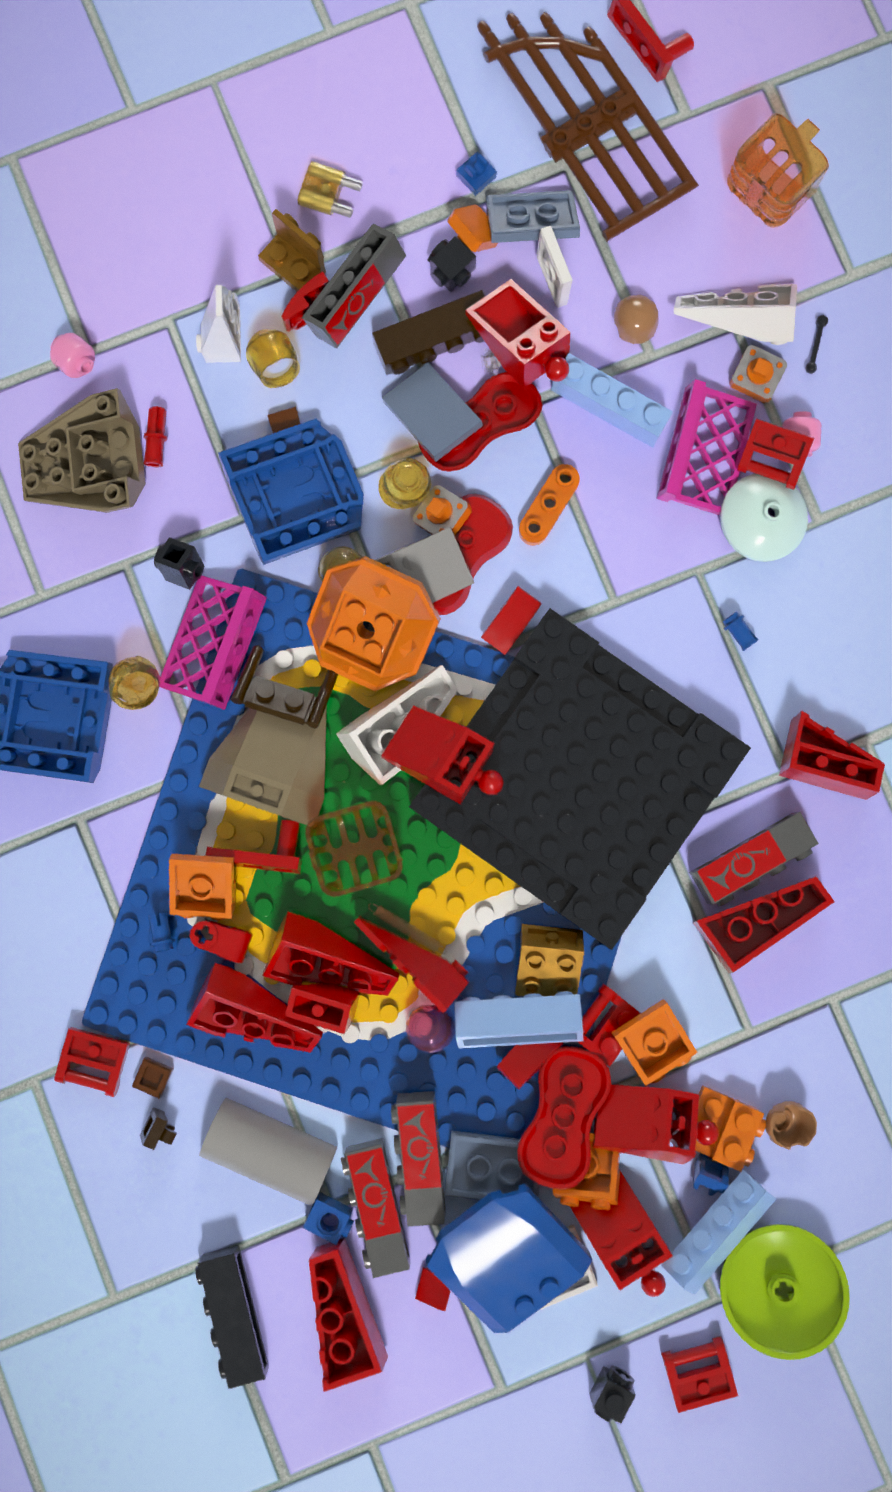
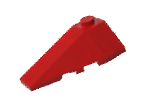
[262,912,400,996]
[354,917,469,1013]
[186,963,323,1053]

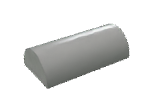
[199,1098,338,1206]

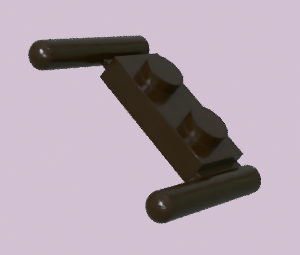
[231,645,338,728]

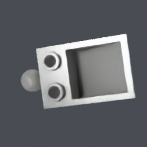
[375,527,475,603]

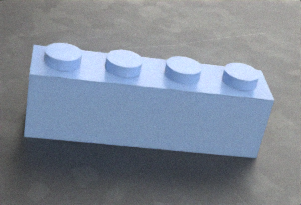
[551,353,673,448]
[455,991,583,1048]
[661,1170,776,1294]

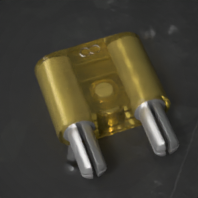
[297,161,363,218]

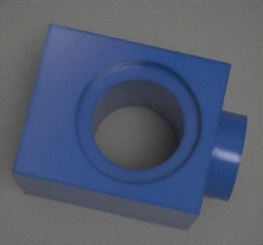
[303,1192,354,1245]

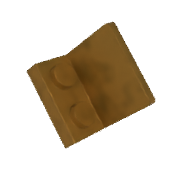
[258,209,326,292]
[515,924,584,996]

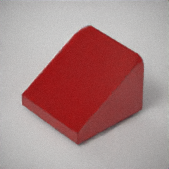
[415,1267,451,1312]

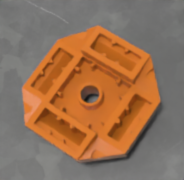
[307,556,441,691]

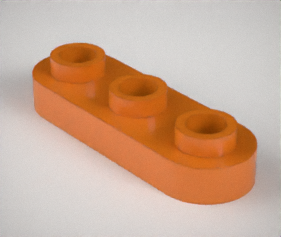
[519,464,580,546]

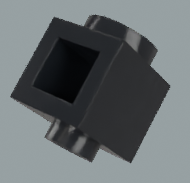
[427,236,476,292]
[154,537,205,590]
[589,1365,636,1424]

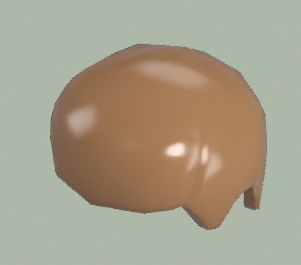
[614,294,659,344]
[766,1101,817,1150]

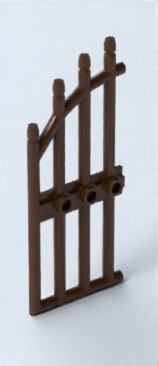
[477,12,699,242]

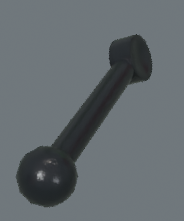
[805,315,829,374]

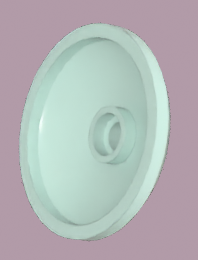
[720,474,808,562]

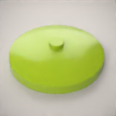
[720,1224,850,1360]

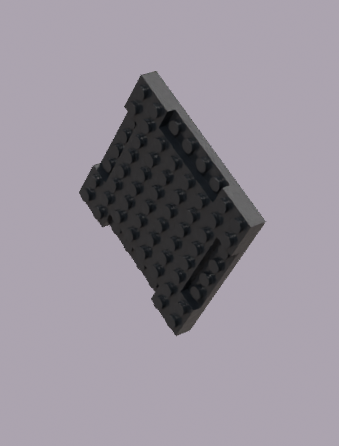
[409,608,751,950]

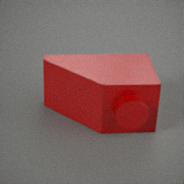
[285,983,360,1034]

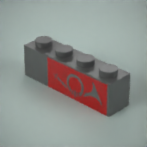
[302,223,406,349]
[689,812,819,907]
[391,1091,446,1227]
[341,1138,411,1278]

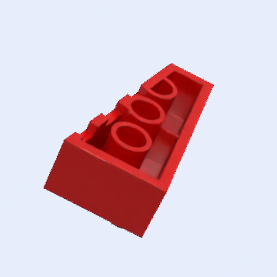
[693,876,835,973]
[308,1237,388,1392]

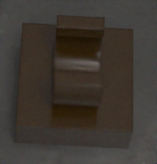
[140,1107,177,1150]

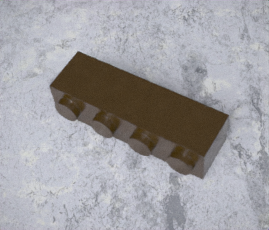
[372,290,485,376]

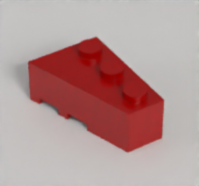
[779,711,885,800]

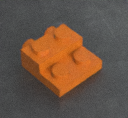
[169,854,236,920]
[612,999,698,1086]
[696,1085,766,1172]
[552,1133,620,1210]

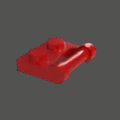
[737,418,815,490]
[578,984,641,1067]
[54,1027,130,1098]
[661,1336,738,1413]

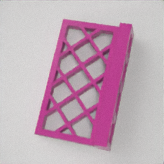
[657,379,757,516]
[157,576,267,710]

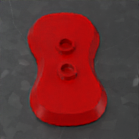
[418,372,543,472]
[432,493,513,615]
[517,1046,611,1189]

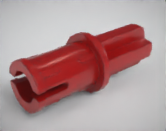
[143,406,168,468]

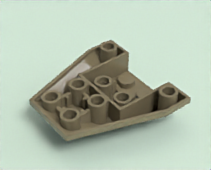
[18,388,146,513]
[199,706,327,828]

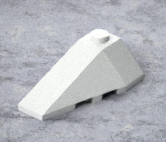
[674,284,798,345]
[196,285,241,363]
[336,665,458,785]

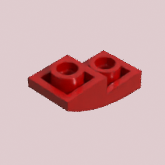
[281,271,329,332]
[481,586,542,655]
[497,1042,563,1090]

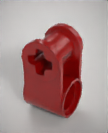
[190,920,253,964]

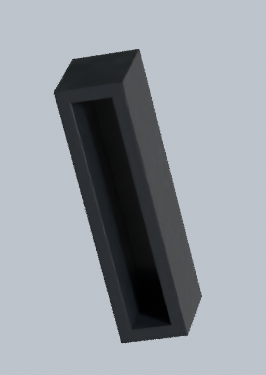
[195,1244,269,1389]

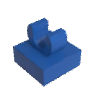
[456,151,497,196]
[693,1153,729,1196]

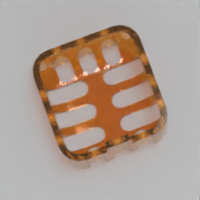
[727,113,829,228]
[305,801,404,897]

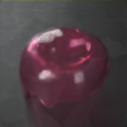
[406,1005,455,1053]

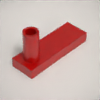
[607,0,694,83]
[206,820,302,874]

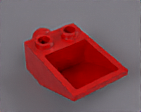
[465,279,570,388]
[381,705,504,805]
[593,1085,719,1165]
[570,1169,673,1297]

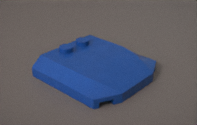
[218,419,364,565]
[0,650,115,783]
[425,1184,592,1333]

